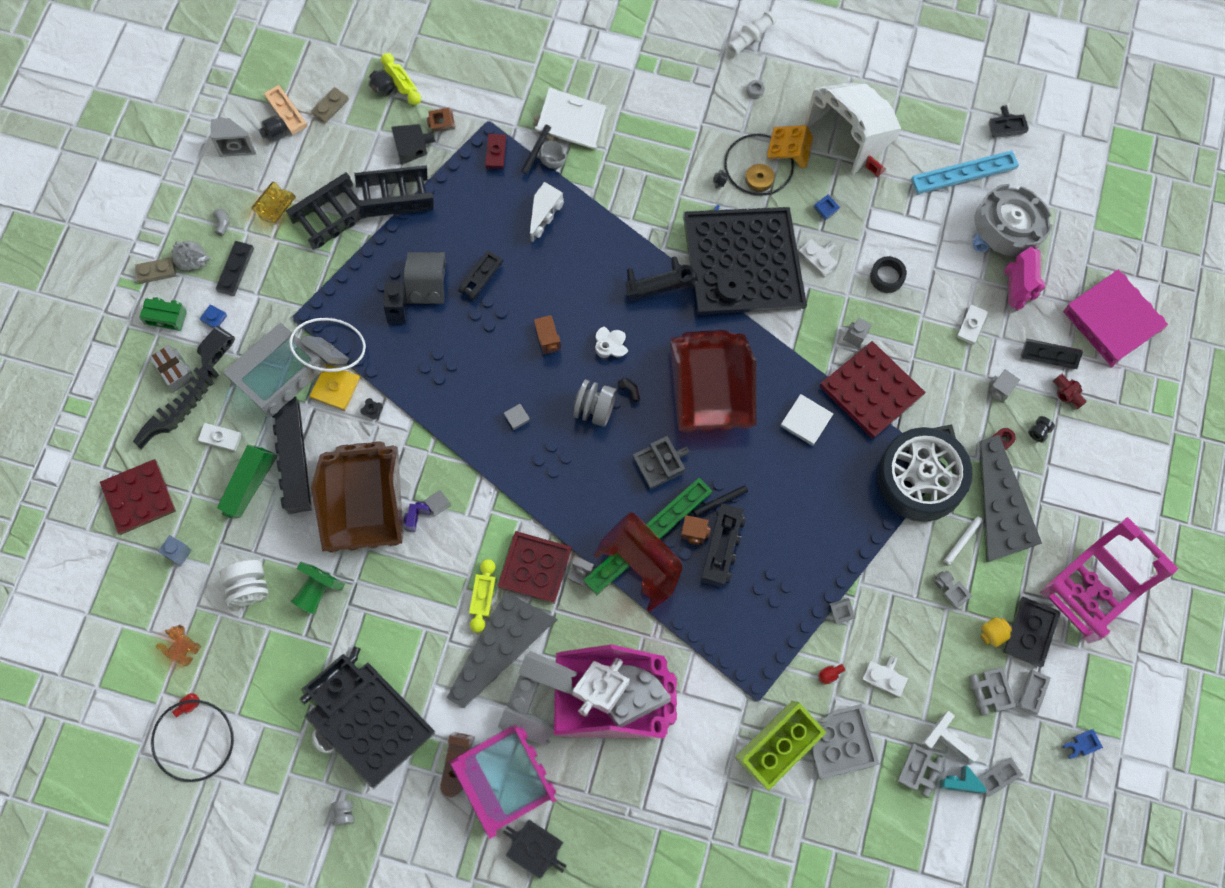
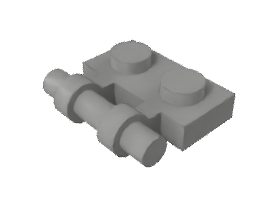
[969,667,1016,716]
[896,744,945,798]

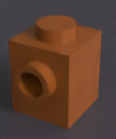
[681,515,711,545]

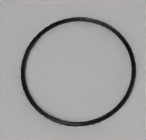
[724,133,794,196]
[151,699,234,782]

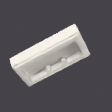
[956,305,988,345]
[198,423,242,452]

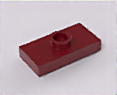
[485,134,507,169]

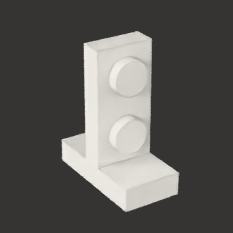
[920,711,979,764]

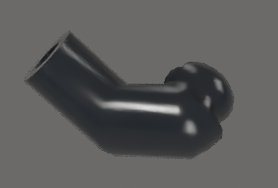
[617,378,640,403]

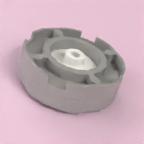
[974,184,1052,257]

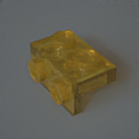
[251,181,296,224]

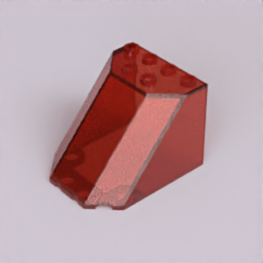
[670,330,757,432]

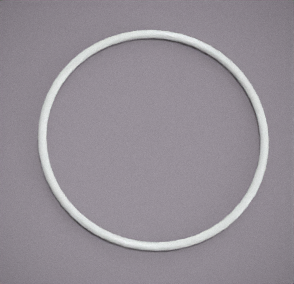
[289,318,366,372]

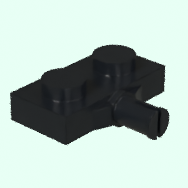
[989,105,1029,137]

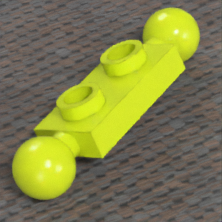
[380,53,421,106]
[469,559,496,633]

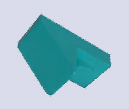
[939,765,986,794]

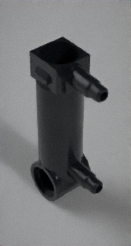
[625,256,698,302]

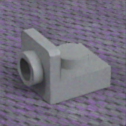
[568,556,594,587]

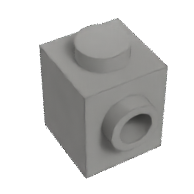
[988,369,1020,403]

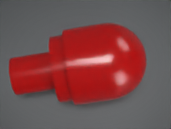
[818,664,846,685]
[172,693,200,718]

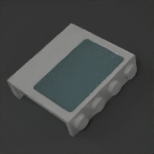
[223,322,327,418]

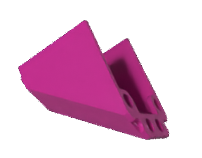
[554,644,677,739]

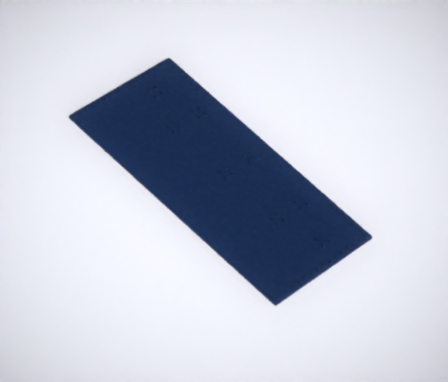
[293,121,946,701]

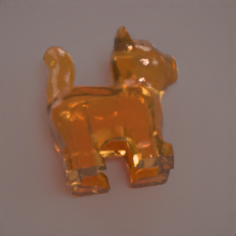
[156,624,201,667]

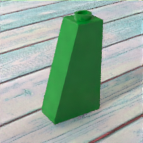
[217,445,278,519]

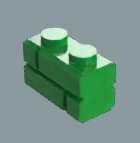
[139,297,187,331]

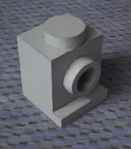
[843,318,872,348]

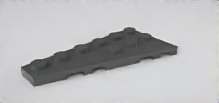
[979,435,1042,563]
[446,592,558,708]

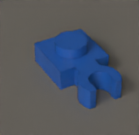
[1062,729,1103,759]

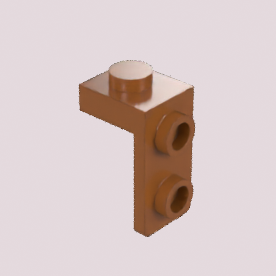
[534,315,561,354]

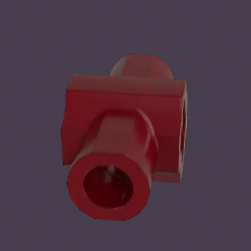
[1052,373,1087,410]

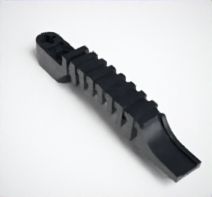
[133,326,235,450]

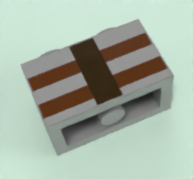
[149,345,192,392]

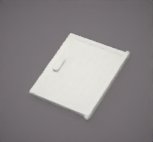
[535,88,606,149]

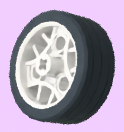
[877,427,973,522]

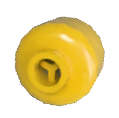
[980,617,1012,647]

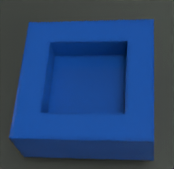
[814,195,840,220]
[200,304,227,328]

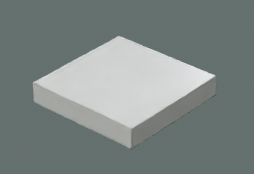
[781,394,833,446]

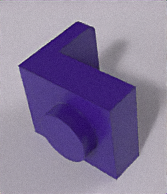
[403,502,431,532]

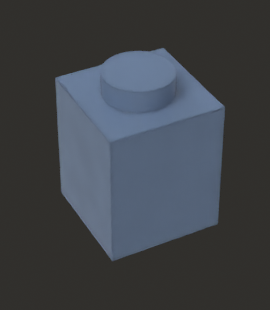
[158,535,192,567]

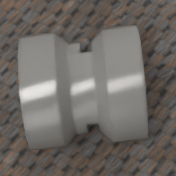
[332,801,355,826]

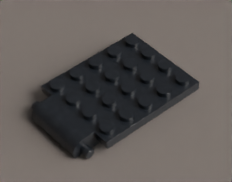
[299,654,435,790]

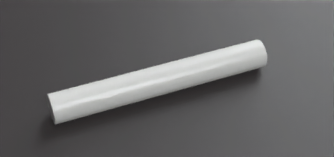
[943,516,983,565]

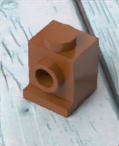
[427,107,455,132]

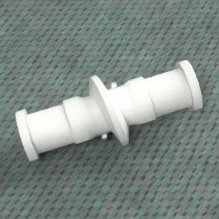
[727,11,776,56]

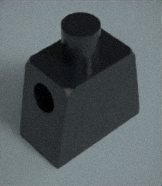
[391,124,436,165]
[384,283,407,323]

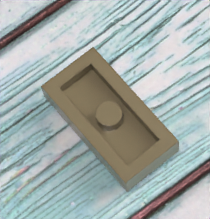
[311,87,349,124]
[135,257,176,284]

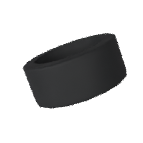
[870,256,907,293]

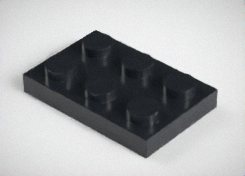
[1003,596,1061,668]

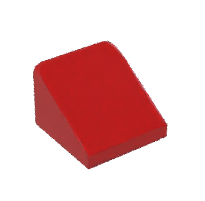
[865,156,886,177]

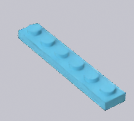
[911,150,1019,195]

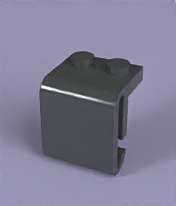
[404,252,446,304]

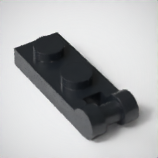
[458,250,503,301]

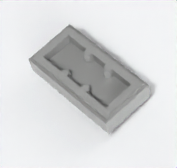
[1017,670,1051,716]

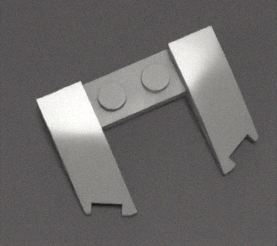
[498,651,577,745]

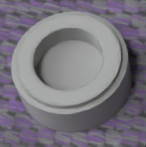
[747,80,765,99]

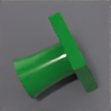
[291,562,345,615]

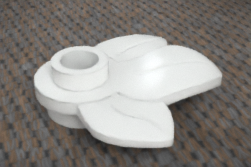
[595,327,628,358]

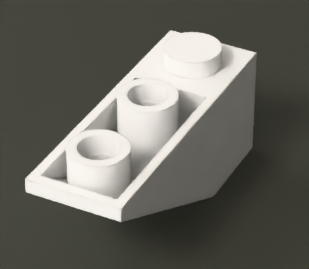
[530,182,564,242]

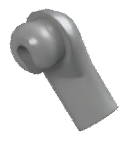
[213,209,230,236]

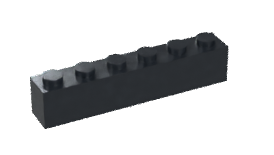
[272,396,312,514]

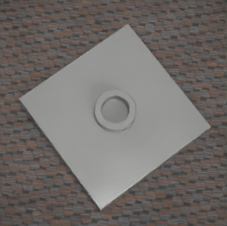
[301,336,349,365]

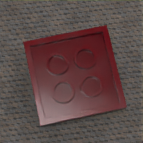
[100,459,176,535]
[498,531,572,604]

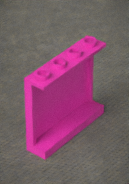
[1063,269,1168,367]

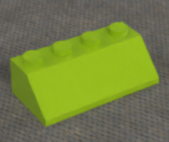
[735,701,826,791]

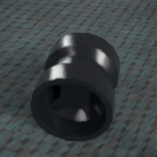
[1028,416,1055,443]

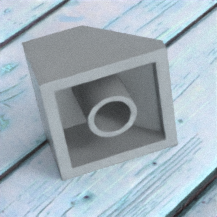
[211,117,256,157]

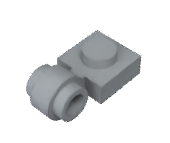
[934,571,972,609]

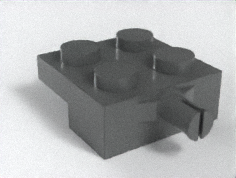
[633,436,690,490]

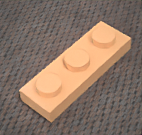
[264,85,308,135]

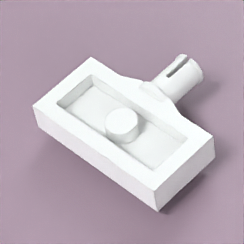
[798,239,838,277]
[862,655,908,697]

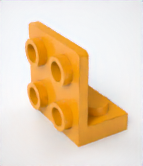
[767,125,814,168]

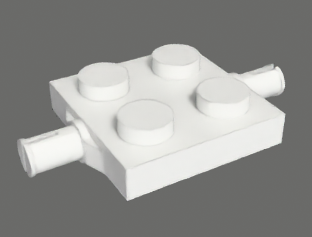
[572,658,630,716]

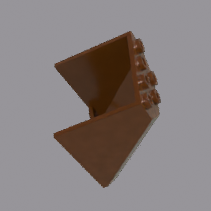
[311,441,404,552]

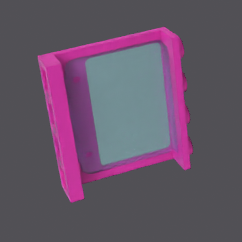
[449,724,556,839]

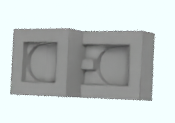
[978,757,1023,797]

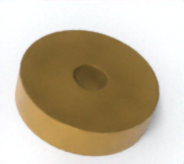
[745,164,775,192]

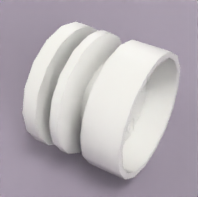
[220,560,269,607]

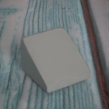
[424,490,451,516]

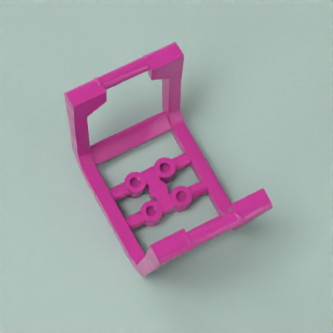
[1040,517,1179,644]

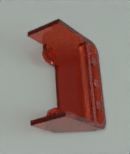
[594,512,682,612]

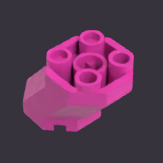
[1004,247,1046,311]

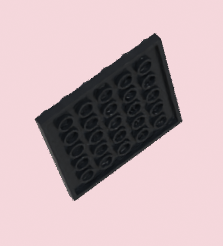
[683,207,807,315]

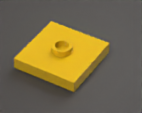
[310,363,361,411]

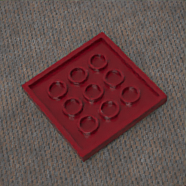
[819,341,926,439]

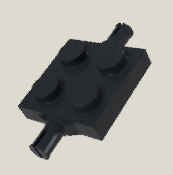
[503,819,567,879]

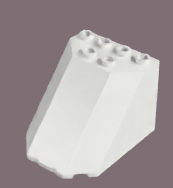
[804,82,901,175]

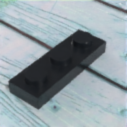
[215,240,254,296]
[1021,338,1083,369]

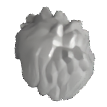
[171,240,210,271]

